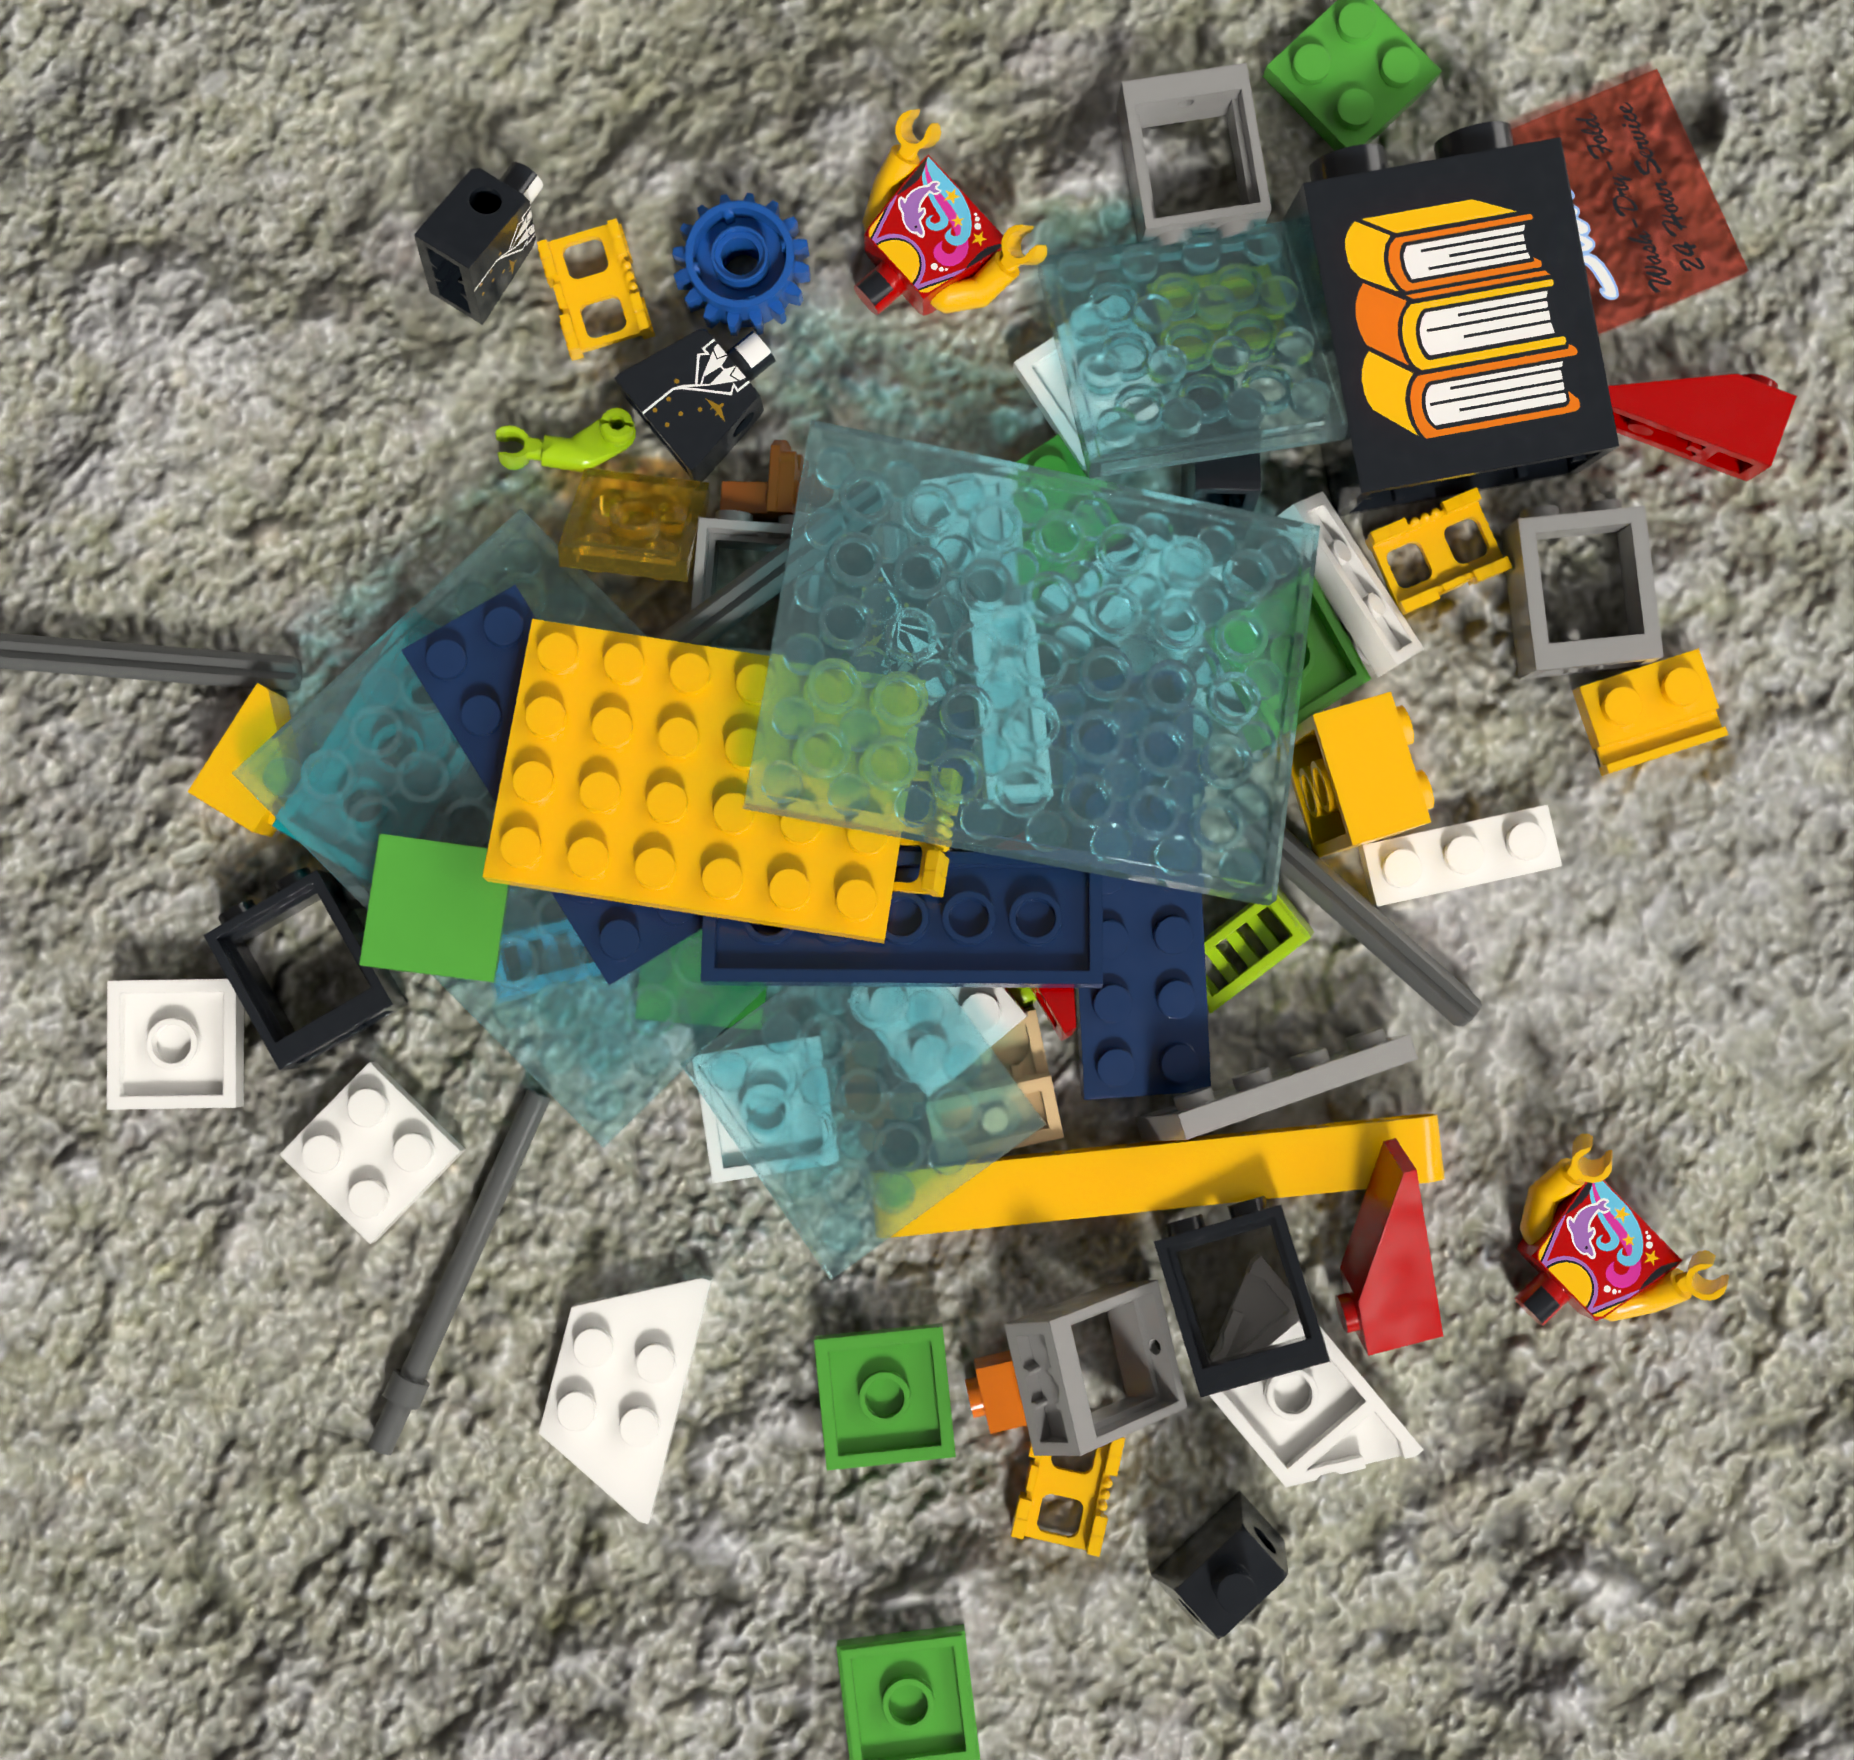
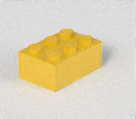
[1279,691,1434,858]

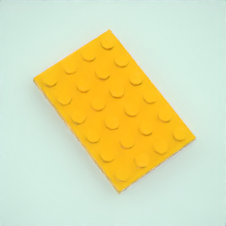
[482,619,926,944]

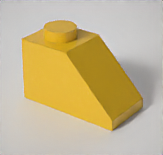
[187,683,304,837]

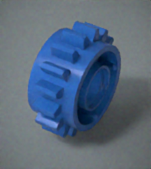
[672,193,811,336]

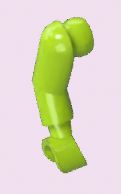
[495,408,636,473]

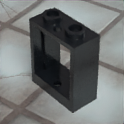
[203,867,408,1070]
[1154,1196,1330,1398]

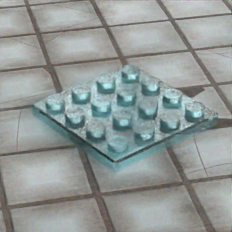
[1038,221,1348,478]
[680,986,1046,1280]

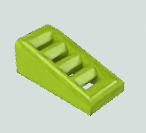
[1204,883,1315,1014]

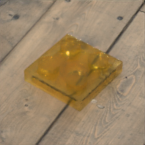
[558,468,709,582]

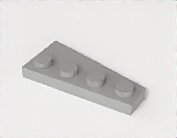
[1135,1028,1418,1142]

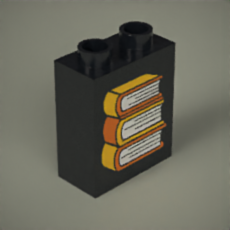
[1279,121,1619,517]

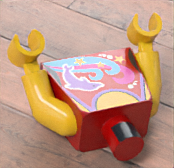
[854,109,1047,316]
[1514,1133,1729,1326]

